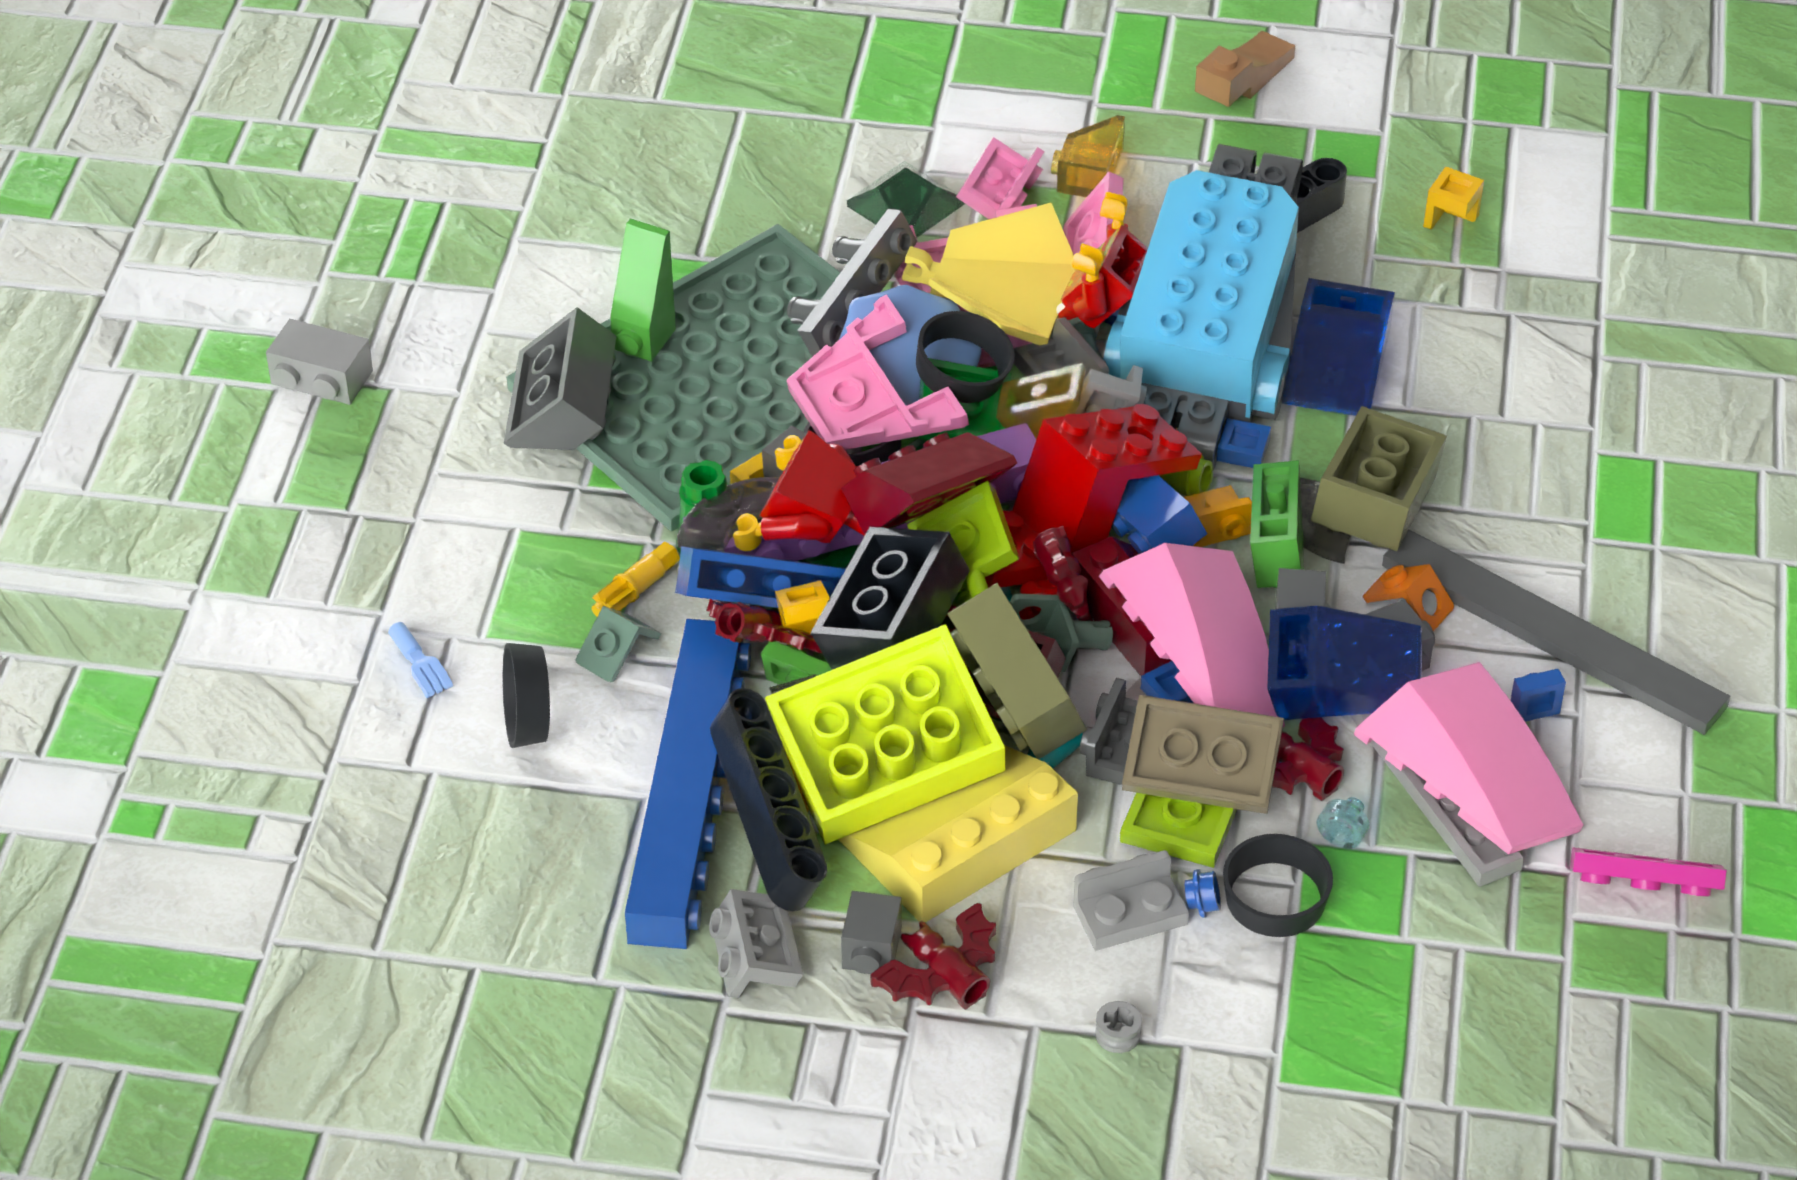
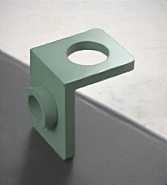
[575,606,662,682]

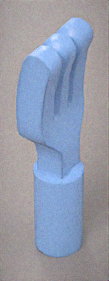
[388,622,453,698]

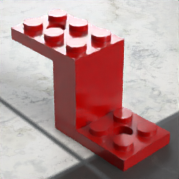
[985,404,1202,588]

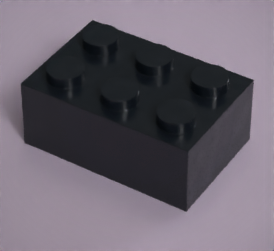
[811,527,970,670]

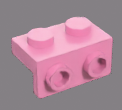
[956,137,1045,219]

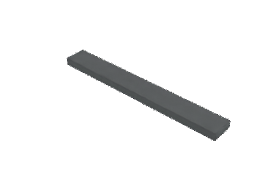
[1382,530,1730,735]

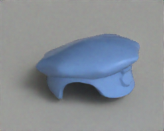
[838,284,982,405]

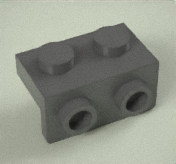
[1014,317,1109,415]
[1080,678,1138,785]

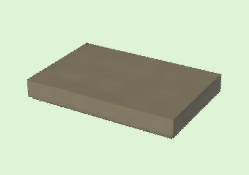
[1122,695,1284,814]

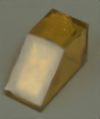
[1051,115,1125,197]
[996,363,1086,439]

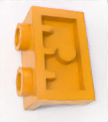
[1184,485,1252,547]

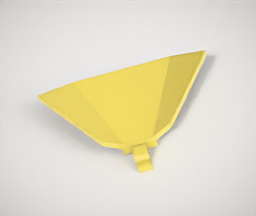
[902,202,1076,346]

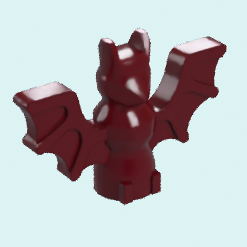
[1033,526,1093,621]
[706,599,822,653]
[1272,710,1344,801]
[870,903,996,1010]

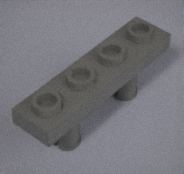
[787,209,918,357]

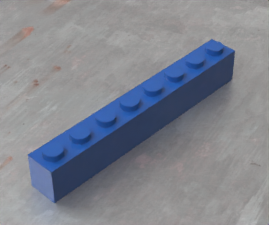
[625,618,751,949]

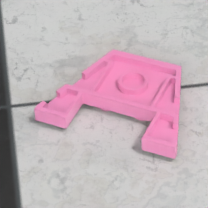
[786,294,969,450]

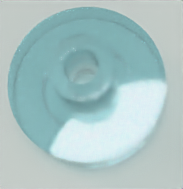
[1316,797,1370,849]

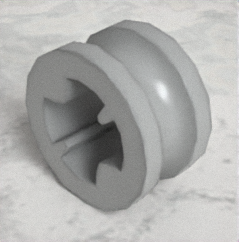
[1095,1001,1142,1053]

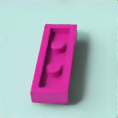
[1570,847,1727,897]

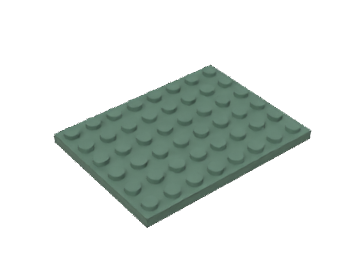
[506,224,841,532]

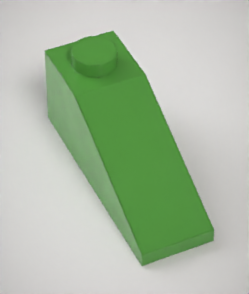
[610,218,676,362]
[1250,460,1304,588]

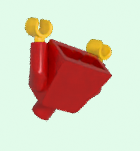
[1056,192,1148,328]
[733,430,865,551]

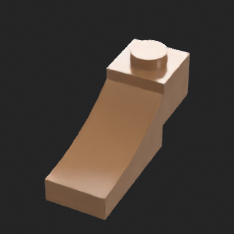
[1195,31,1295,107]

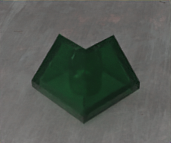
[847,161,965,238]

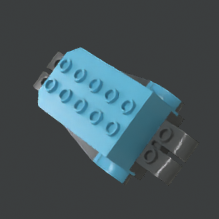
[1103,144,1303,470]

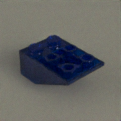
[1282,278,1395,416]
[1267,605,1422,720]

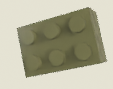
[1311,406,1447,551]
[947,583,1087,760]

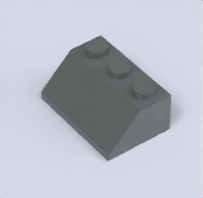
[504,307,617,450]

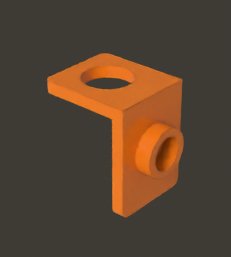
[1362,564,1454,631]

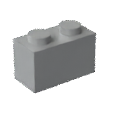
[266,318,373,405]

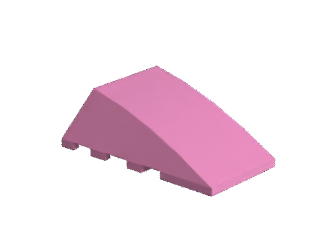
[1099,543,1285,728]
[1354,662,1583,854]

